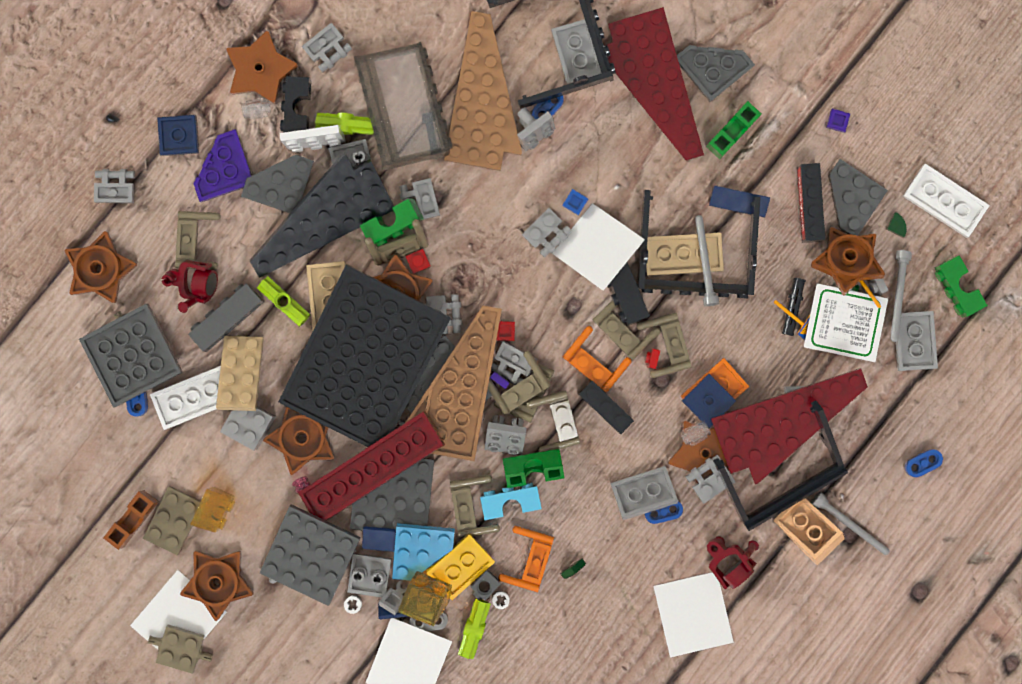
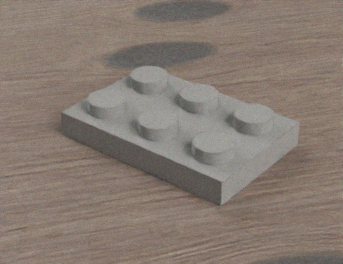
[551,19,601,84]
[895,311,938,371]
[611,466,678,520]

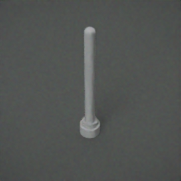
[695,215,719,306]
[890,250,912,342]
[811,492,890,555]

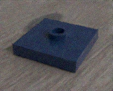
[157,115,199,156]
[681,374,736,428]

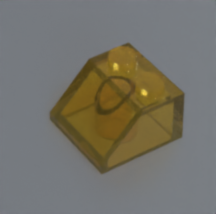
[190,487,235,532]
[398,571,452,626]

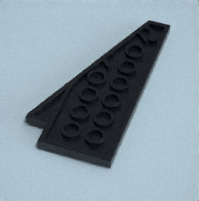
[250,153,394,278]

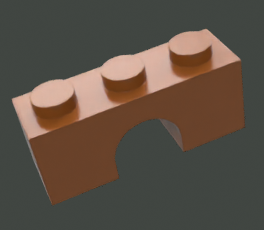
[103,490,159,550]

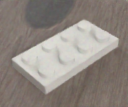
[903,164,990,238]
[150,366,221,430]

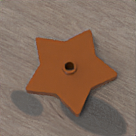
[226,31,298,104]
[811,227,885,296]
[65,231,137,303]
[373,255,433,301]
[263,406,334,475]
[668,421,729,483]
[180,551,254,621]

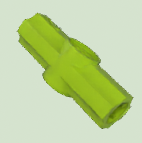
[315,112,375,135]
[257,276,311,327]
[458,598,491,659]

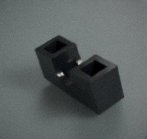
[280,76,312,133]
[578,381,634,435]

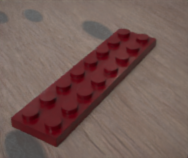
[298,411,445,521]

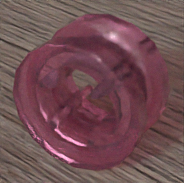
[291,476,311,493]

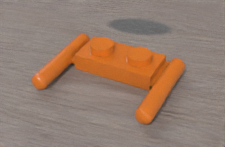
[562,326,632,393]
[498,526,554,593]

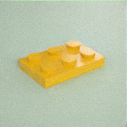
[426,533,495,600]

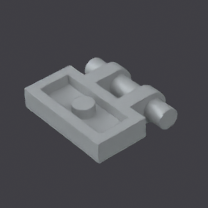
[302,23,352,73]
[94,169,135,203]
[399,178,440,220]
[522,208,572,258]
[426,295,462,334]
[491,341,538,385]
[685,455,735,504]

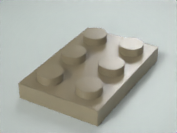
[143,486,204,555]

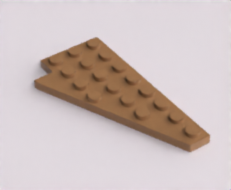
[444,11,522,171]
[406,306,502,461]

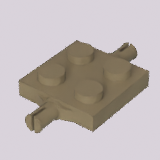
[148,625,213,674]

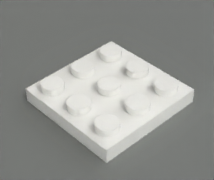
[280,125,345,153]

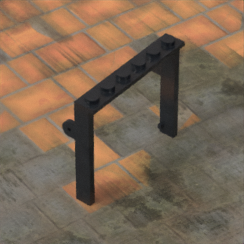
[487,0,616,109]
[637,190,761,299]
[713,400,848,531]

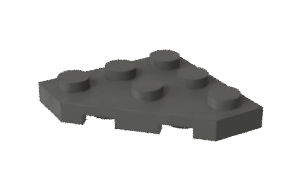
[677,45,755,102]
[241,155,314,213]
[828,159,888,236]

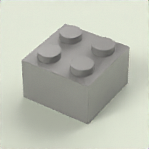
[220,406,276,451]

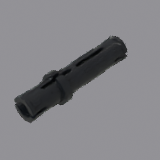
[782,278,806,336]

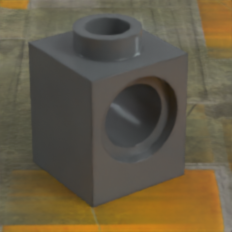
[471,569,501,601]

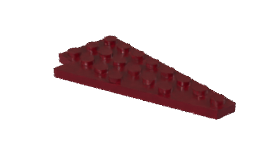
[606,7,704,161]
[711,368,868,485]

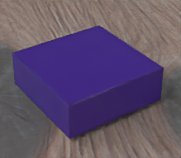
[826,108,850,133]
[490,372,509,389]

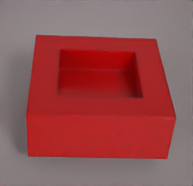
[406,249,431,274]
[496,321,515,341]
[645,349,661,369]

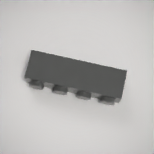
[188,284,264,352]

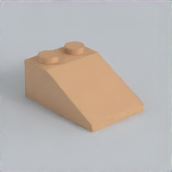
[773,498,845,565]

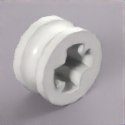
[492,591,509,609]
[344,595,362,614]

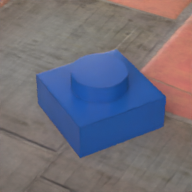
[562,189,588,216]

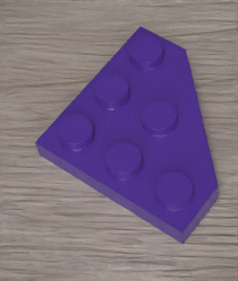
[194,129,252,203]

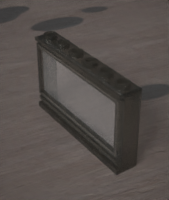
[354,42,452,171]

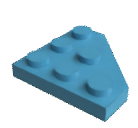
[392,523,455,581]

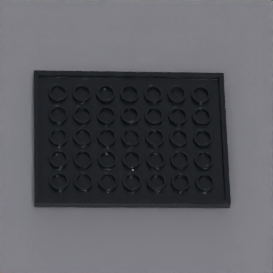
[278,264,451,447]

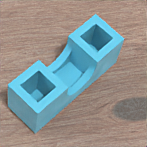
[480,483,542,520]

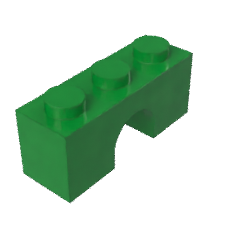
[706,101,762,159]
[360,199,424,247]
[934,255,988,318]
[503,449,565,488]

